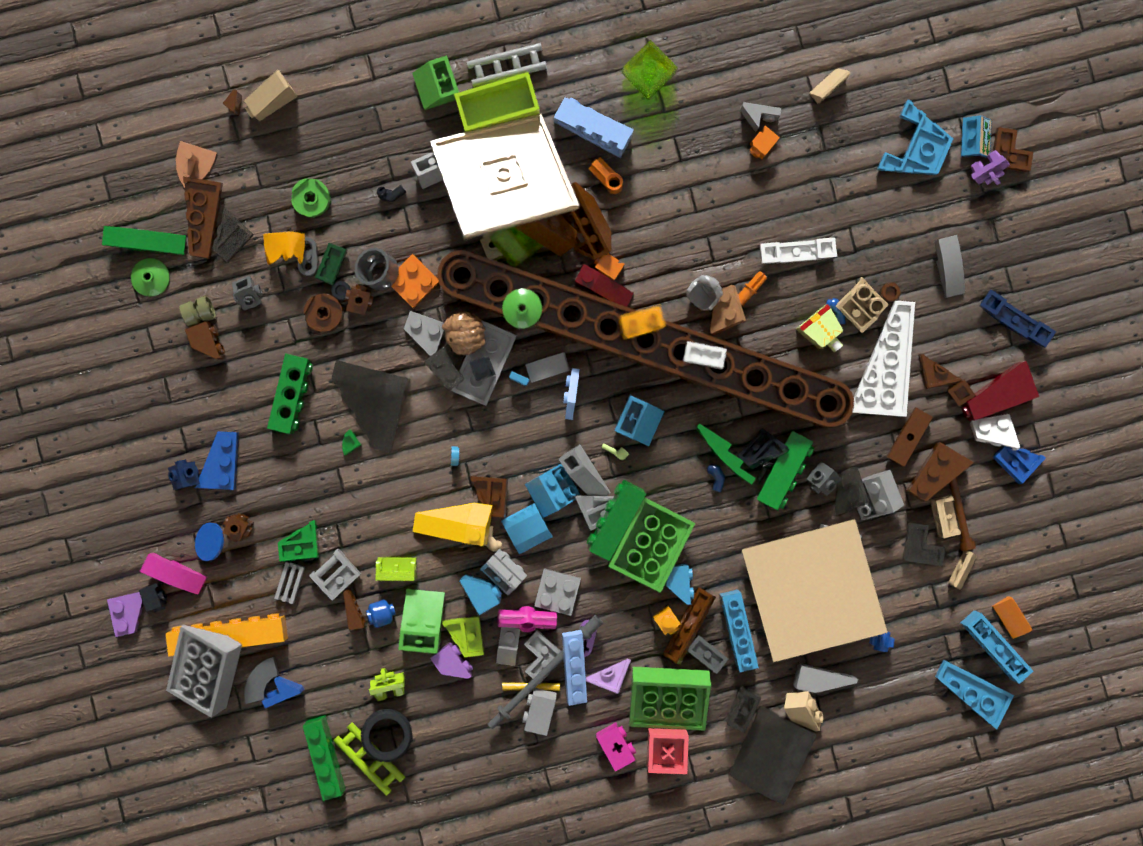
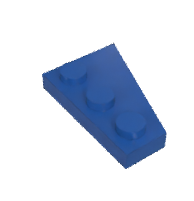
[195,431,239,490]

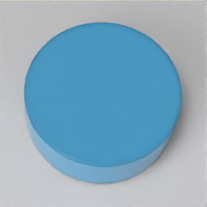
[451,446,459,466]

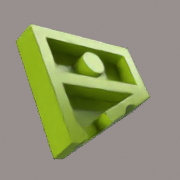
[442,616,484,657]

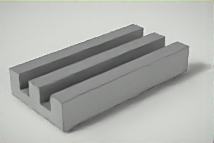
[274,561,305,604]

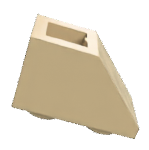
[784,691,823,731]

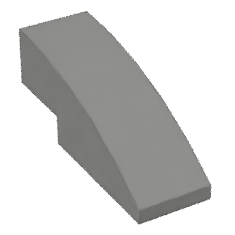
[934,235,965,298]

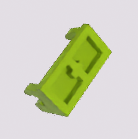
[375,557,417,581]

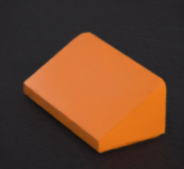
[992,596,1032,639]

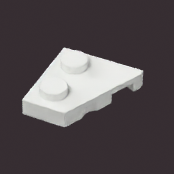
[970,414,1020,451]

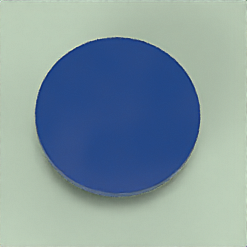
[195,522,224,561]

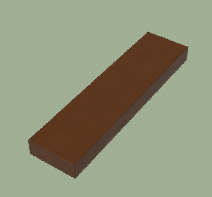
[663,588,716,665]

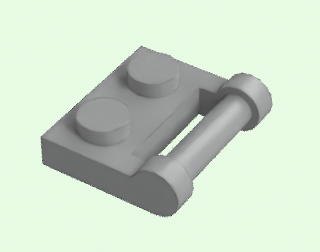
[309,549,361,600]

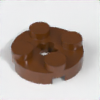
[304,293,343,332]

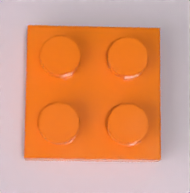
[391,254,439,308]

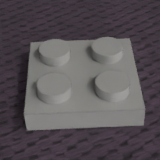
[534,569,581,616]

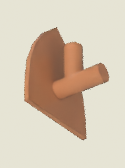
[176,141,217,188]

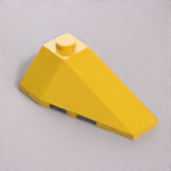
[413,503,493,546]

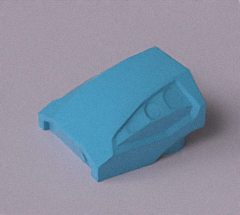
[501,503,553,554]

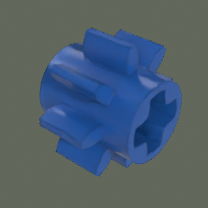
[869,631,895,652]

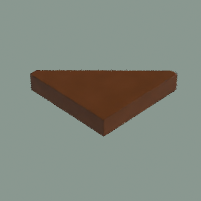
[918,354,962,389]

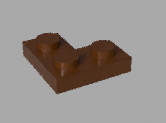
[993,127,1033,172]

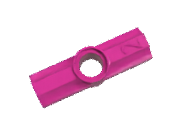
[497,606,557,632]

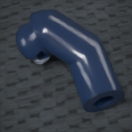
[707,464,725,492]

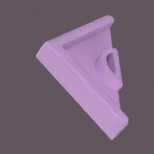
[586,659,631,694]

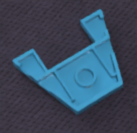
[877,100,953,175]

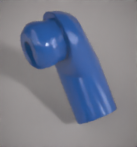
[826,298,845,325]

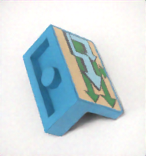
[961,115,991,158]

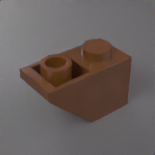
[185,321,225,360]

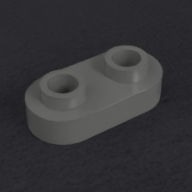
[297,237,319,276]

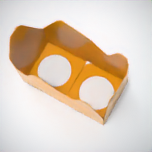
[263,232,305,265]

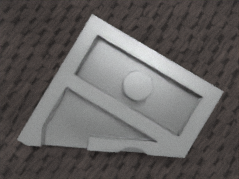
[404,311,445,359]

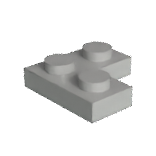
[524,630,561,685]

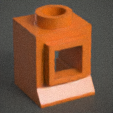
[749,126,780,159]
[594,253,625,281]

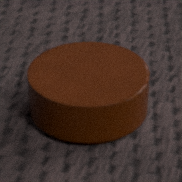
[880,283,900,302]

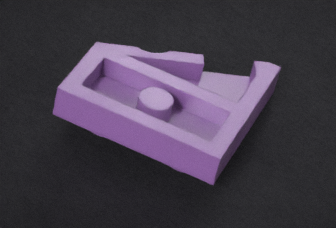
[107,592,143,637]

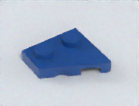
[993,446,1046,484]

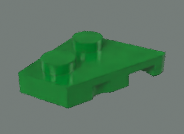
[278,520,319,562]

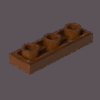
[886,407,933,467]

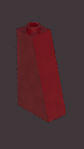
[962,361,1039,421]

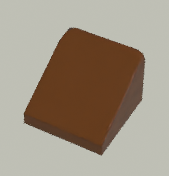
[223,89,242,117]

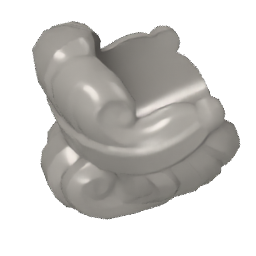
[686,275,723,311]

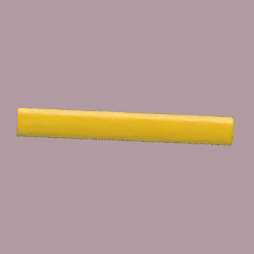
[502,683,560,691]

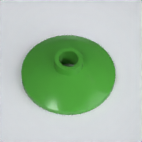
[131,258,170,297]
[503,289,542,328]

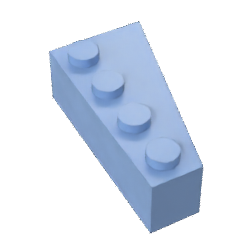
[554,97,634,159]

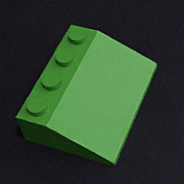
[608,497,695,593]
[629,667,711,731]

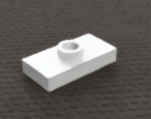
[683,342,727,369]

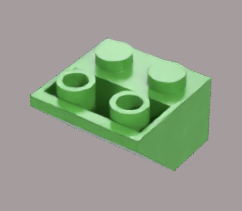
[412,56,459,110]

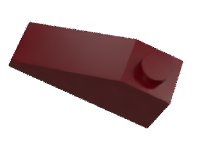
[575,264,634,307]

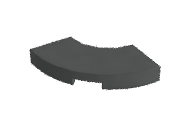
[244,656,279,704]

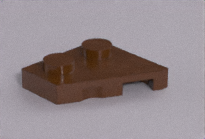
[471,476,508,517]

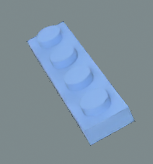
[562,630,587,706]

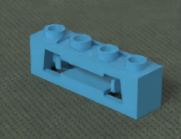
[719,590,759,672]
[960,610,1033,684]

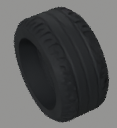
[361,709,412,762]

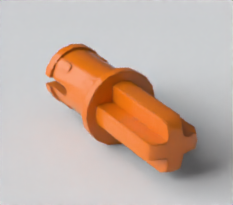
[738,272,767,306]

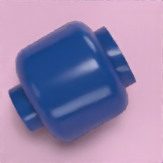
[366,600,396,628]

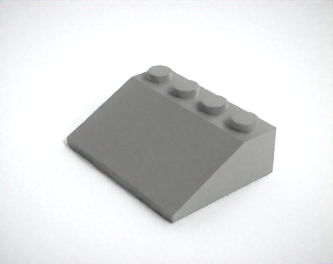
[166,625,242,718]

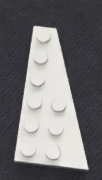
[853,301,915,417]

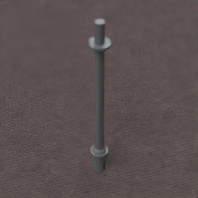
[488,615,603,729]

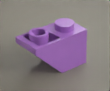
[430,642,473,679]

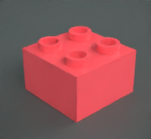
[647,728,689,774]

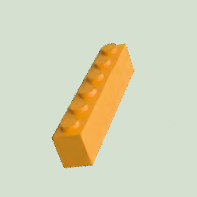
[165,613,288,657]

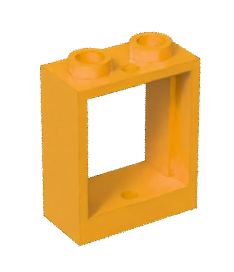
[618,306,665,340]

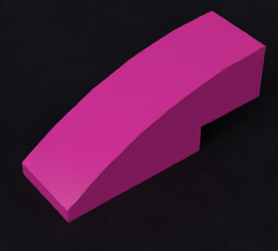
[140,553,207,594]

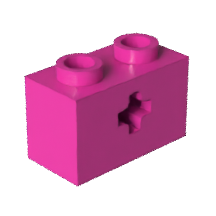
[596,722,636,771]

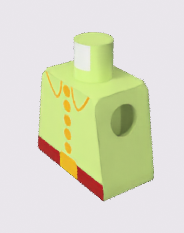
[796,304,843,352]

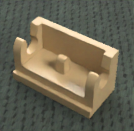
[930,495,961,538]

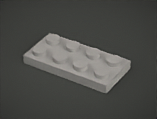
[451,321,517,406]

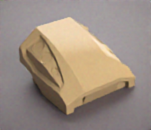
[836,277,889,333]

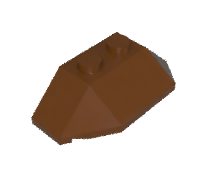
[560,182,611,260]

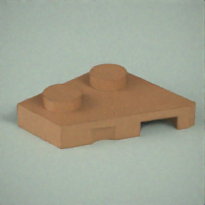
[710,285,746,335]

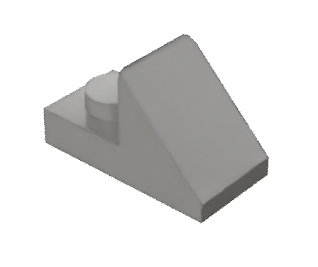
[740,102,781,132]
[496,627,520,666]

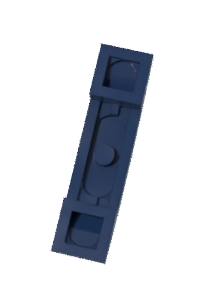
[979,289,1056,348]

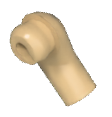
[486,525,502,552]

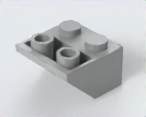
[848,470,904,520]

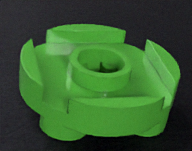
[291,178,331,218]

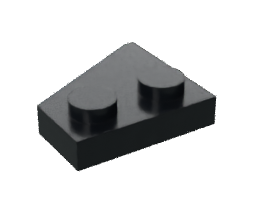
[737,428,790,469]

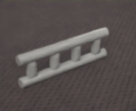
[467,43,547,88]

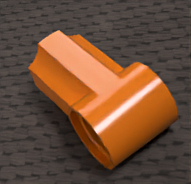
[588,157,623,194]

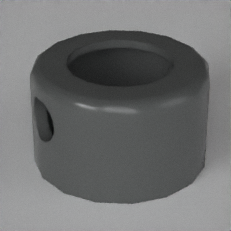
[355,248,399,291]

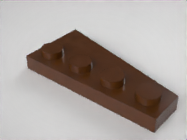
[183,176,223,259]

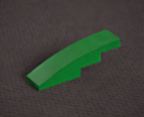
[102,226,186,255]
[695,424,756,485]

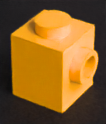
[653,605,681,635]

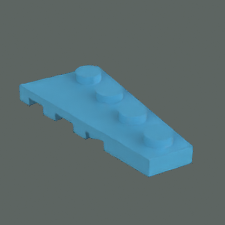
[935,660,1014,729]

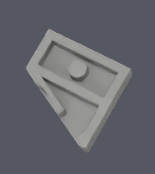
[575,495,614,531]

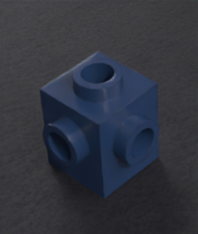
[168,459,200,490]

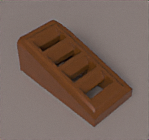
[343,589,366,630]

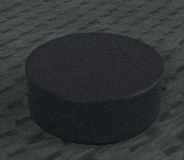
[331,281,351,301]

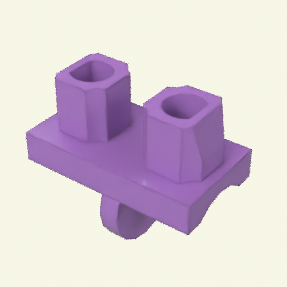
[971,150,1010,185]

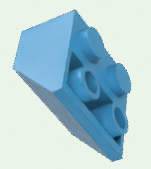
[614,395,664,446]
[525,464,580,518]

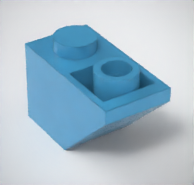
[665,564,694,605]

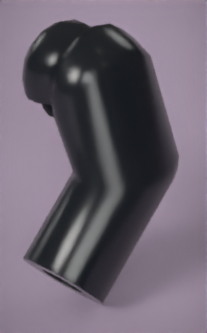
[377,185,406,202]

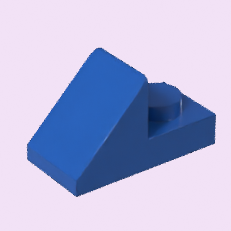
[262,676,304,708]

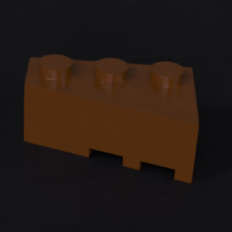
[515,214,577,256]
[906,442,974,502]

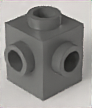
[232,276,263,310]
[807,462,842,496]

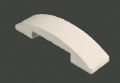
[760,238,837,264]

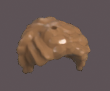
[442,311,486,355]

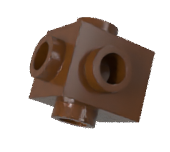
[344,284,373,315]
[222,513,254,542]

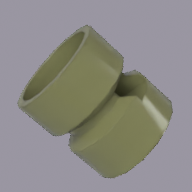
[180,295,216,328]

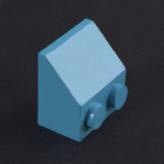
[460,574,502,615]

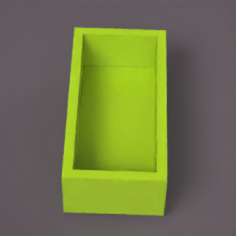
[454,72,540,132]

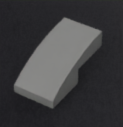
[526,352,570,383]

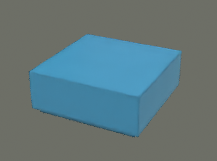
[509,371,530,386]

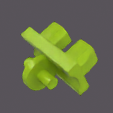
[369,668,405,701]

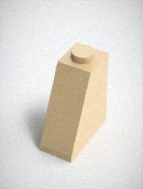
[244,70,298,122]

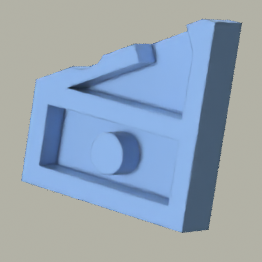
[563,368,580,420]

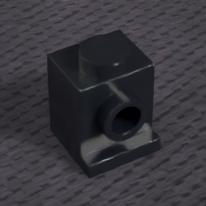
[469,357,496,381]
[138,581,167,613]

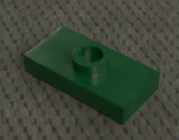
[315,243,348,285]

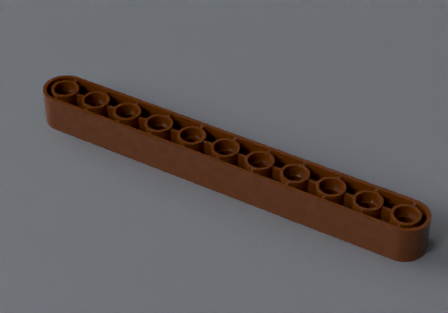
[437,250,854,427]

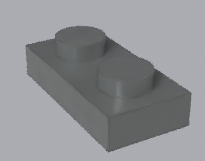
[688,634,728,674]

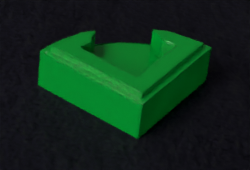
[342,429,362,456]

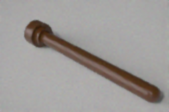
[950,478,976,551]

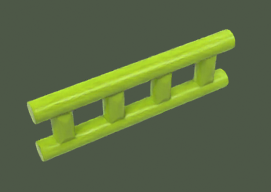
[333,722,405,796]

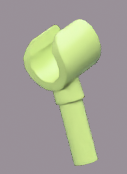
[602,444,629,460]

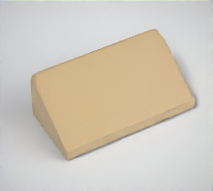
[810,68,850,103]
[948,551,977,590]

